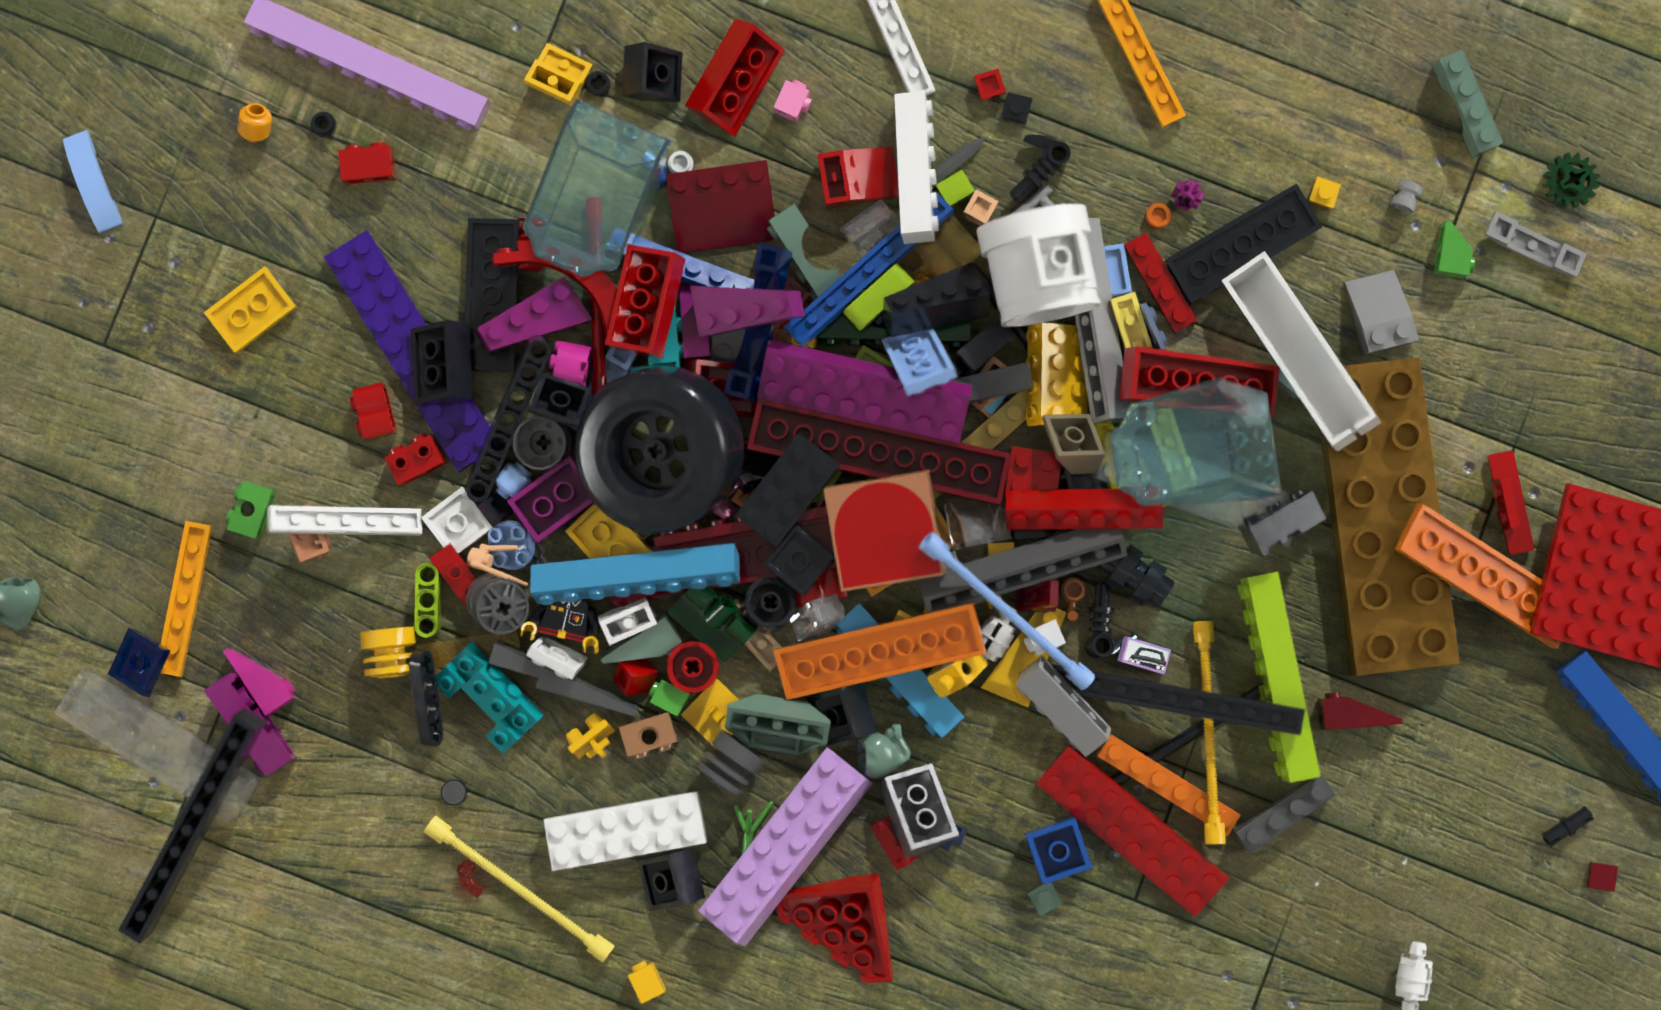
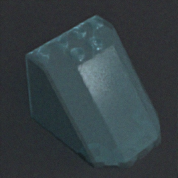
[523,99,671,277]
[1111,378,1282,506]

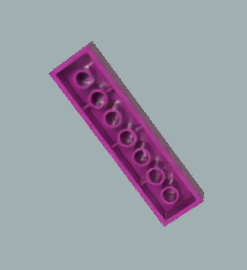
[757,340,972,444]

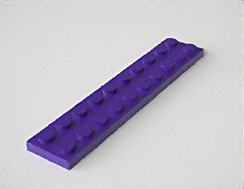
[324,230,502,472]

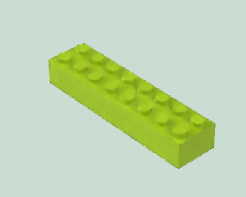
[1238,572,1321,783]

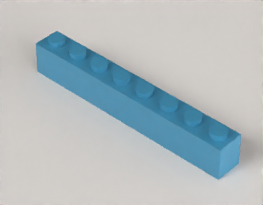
[530,544,740,605]

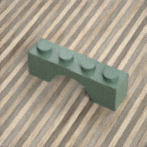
[1433,49,1503,158]
[767,204,841,301]

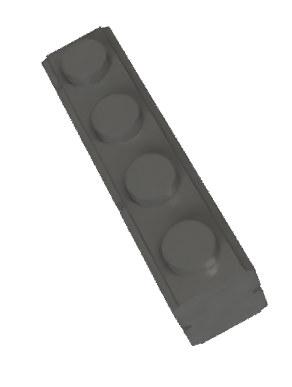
[1232,774,1336,854]

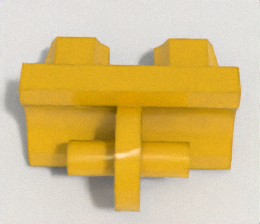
[566,713,615,759]

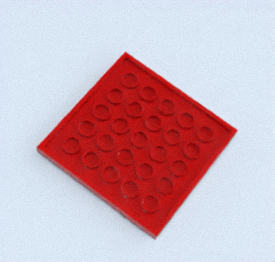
[1530,483,1661,669]

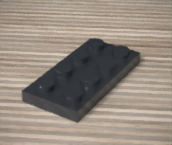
[735,433,840,547]

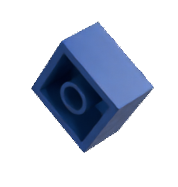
[1024,816,1092,885]

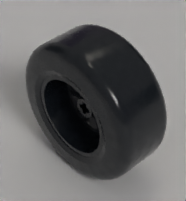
[575,366,744,533]

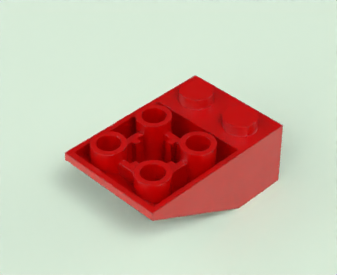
[817,147,899,209]

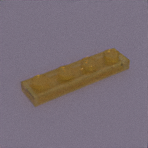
[416,630,522,668]

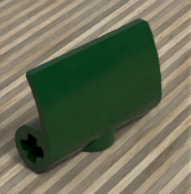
[668,586,757,662]

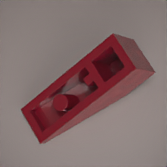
[1318,692,1403,730]

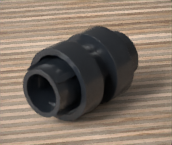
[1097,544,1174,608]

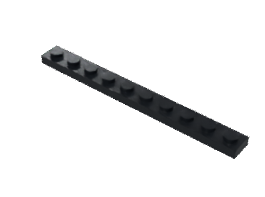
[1050,663,1305,735]

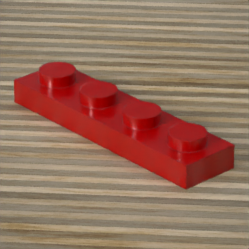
[1124,233,1197,334]

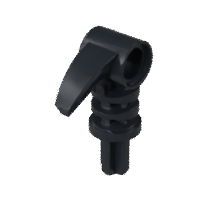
[1009,135,1071,203]
[1085,583,1137,658]

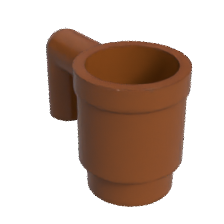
[1058,578,1086,621]

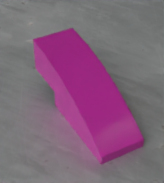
[679,285,711,360]

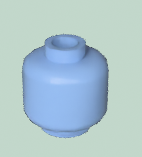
[495,461,532,500]

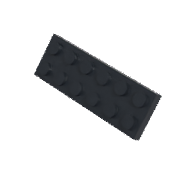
[1164,184,1322,304]
[464,218,520,372]

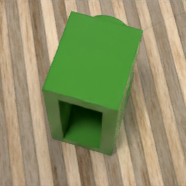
[226,481,277,540]

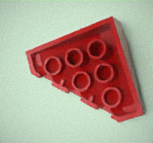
[776,874,893,983]

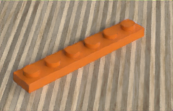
[1096,734,1241,837]

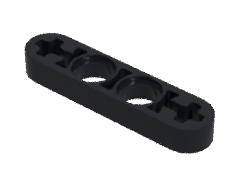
[409,650,443,747]

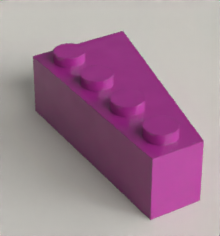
[475,276,592,354]
[690,286,805,337]
[203,673,297,776]

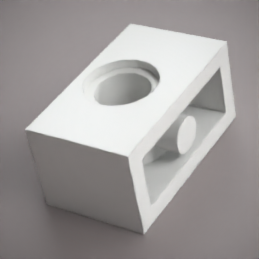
[598,597,657,645]

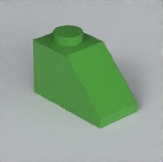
[1433,221,1475,279]

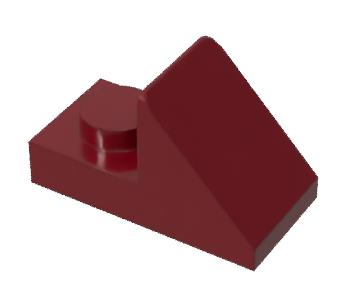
[1016,580,1059,612]

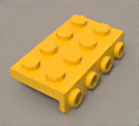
[1025,322,1088,427]

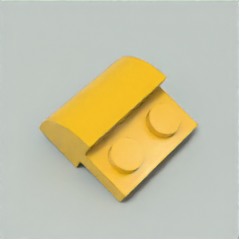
[524,43,593,106]

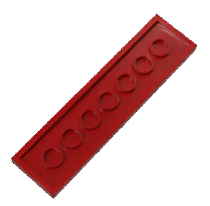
[1036,744,1229,917]

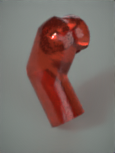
[456,860,485,898]

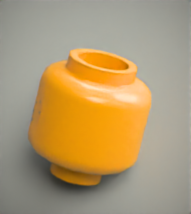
[237,103,272,142]

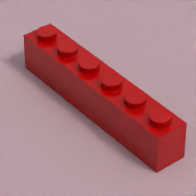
[1005,488,1163,530]

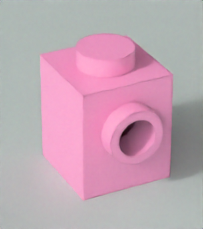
[773,80,812,123]

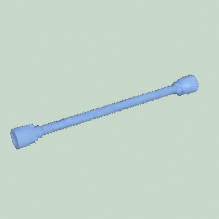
[919,532,1095,690]

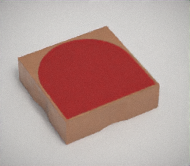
[824,470,946,592]

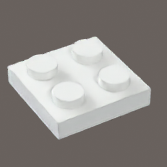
[421,487,493,554]
[526,634,588,680]

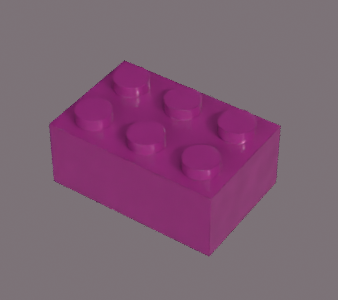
[507,456,594,544]

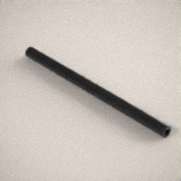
[1110,683,1263,786]

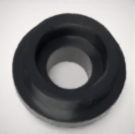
[311,112,337,137]

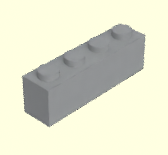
[1016,656,1111,757]

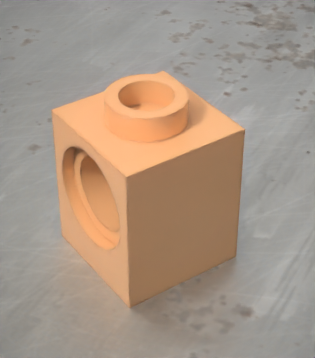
[962,190,999,226]

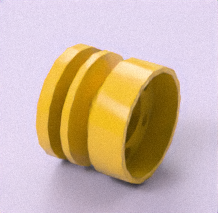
[360,627,416,679]

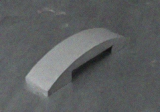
[1484,211,1587,277]

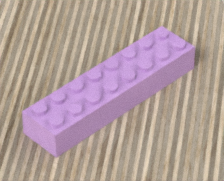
[699,747,873,947]

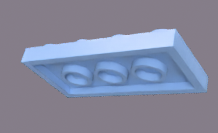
[881,329,957,395]

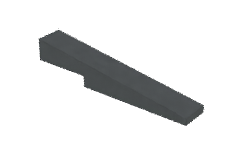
[489,639,638,716]

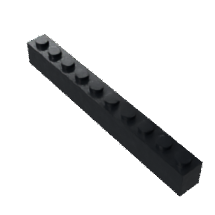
[118,707,267,944]

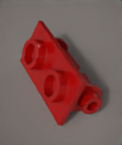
[870,815,919,871]

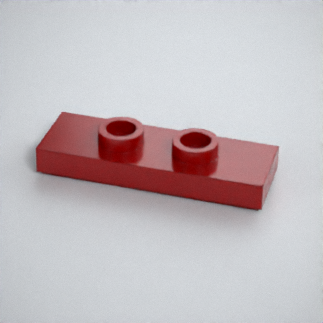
[429,542,477,609]

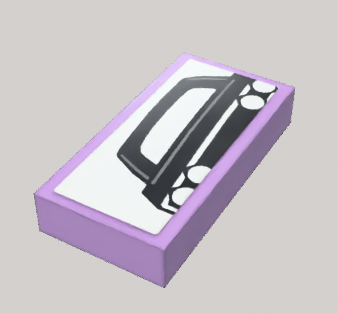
[1117,636,1171,675]

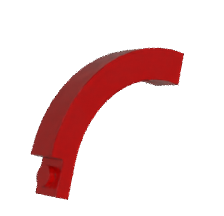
[492,240,617,338]

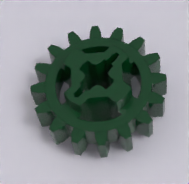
[1542,152,1600,209]

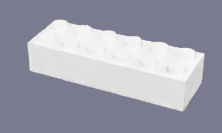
[544,791,707,871]

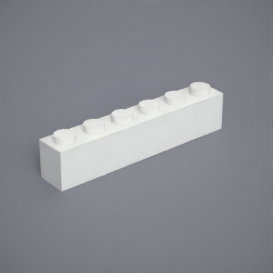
[894,91,939,244]

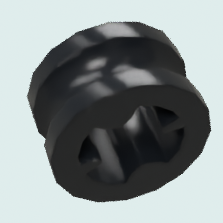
[587,71,611,96]

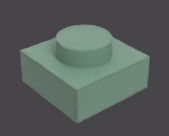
[1027,882,1063,916]

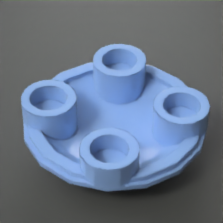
[488,520,535,571]

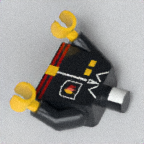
[520,600,601,654]

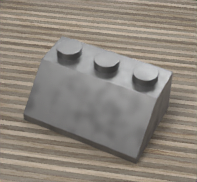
[879,763,959,858]

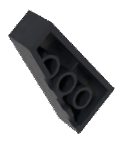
[883,262,990,337]

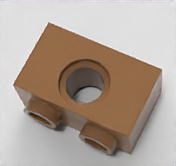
[619,712,678,760]

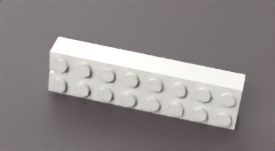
[1222,251,1381,452]

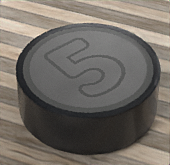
[441,779,468,805]

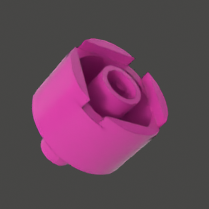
[549,340,592,386]

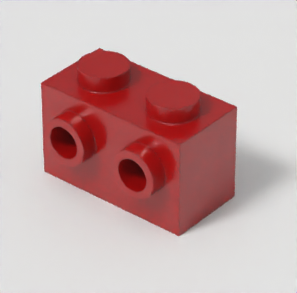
[384,433,447,487]

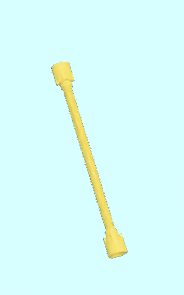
[424,816,614,963]

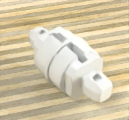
[980,605,1017,671]
[1395,941,1433,1010]

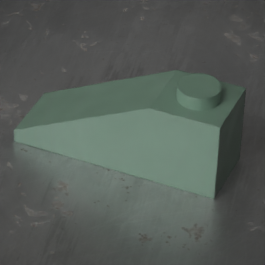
[600,612,682,664]

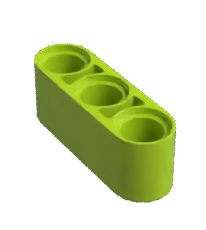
[843,263,915,332]
[414,563,442,638]

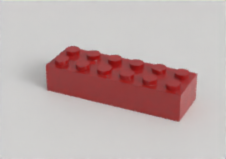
[1120,346,1280,419]

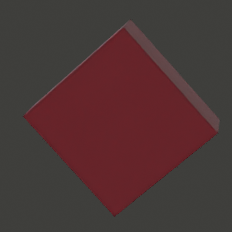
[1587,862,1618,892]

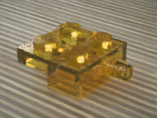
[912,214,981,281]

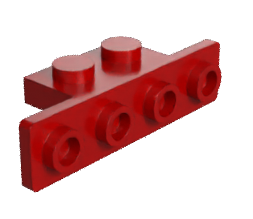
[1488,450,1534,555]

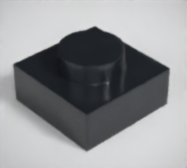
[1002,92,1033,124]
[478,492,514,526]

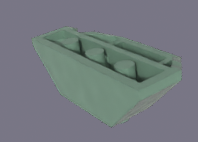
[725,694,831,755]

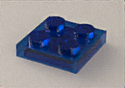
[108,628,170,697]

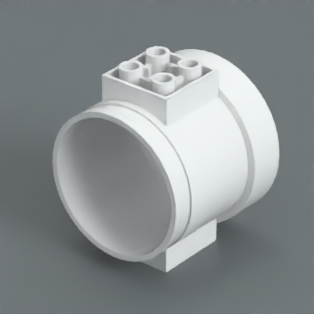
[976,204,1101,327]

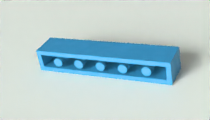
[836,604,964,738]

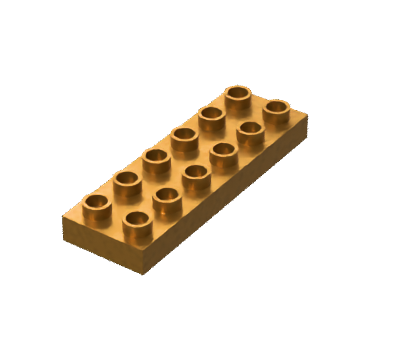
[1319,357,1460,676]

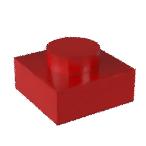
[974,68,1006,102]

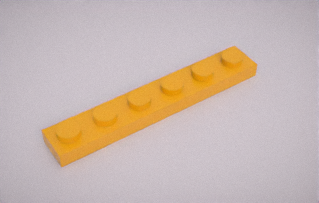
[1097,0,1186,128]
[155,521,213,677]

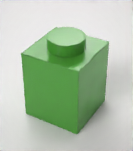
[649,679,690,716]

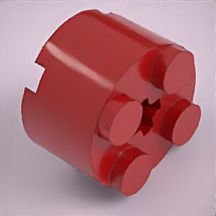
[667,641,720,693]

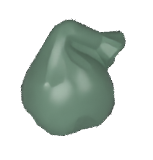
[0,577,41,631]
[857,724,911,779]

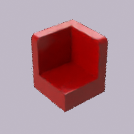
[613,658,658,697]

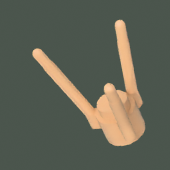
[467,543,528,587]

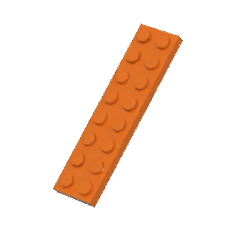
[1395,504,1561,649]
[774,602,986,700]

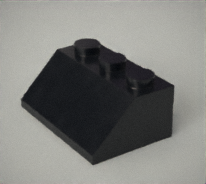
[411,320,473,405]

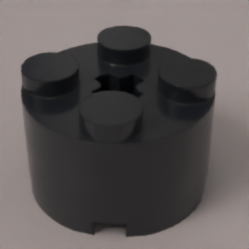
[740,577,796,634]

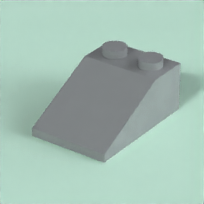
[1344,270,1419,356]

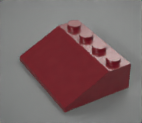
[666,160,778,253]

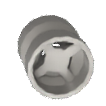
[1390,180,1424,214]

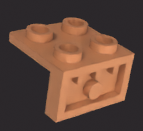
[287,504,331,564]

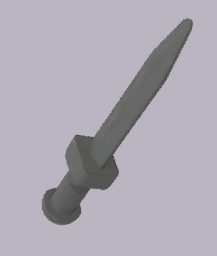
[932,137,985,190]

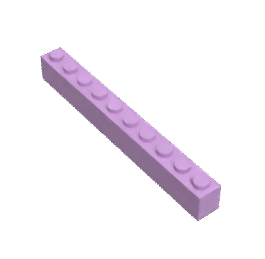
[244,0,491,131]

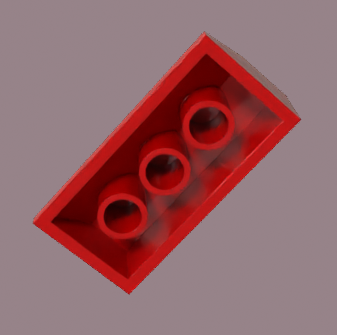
[685,18,785,137]
[605,244,686,359]

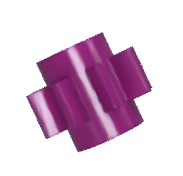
[1171,178,1205,211]

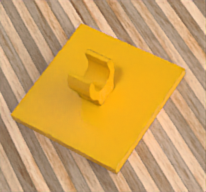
[681,679,739,750]

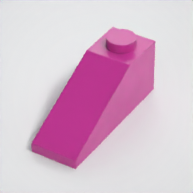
[223,648,296,716]

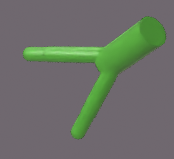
[734,801,774,855]

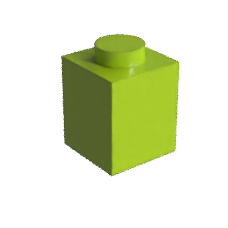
[935,170,975,208]

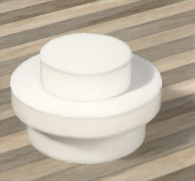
[668,151,693,173]

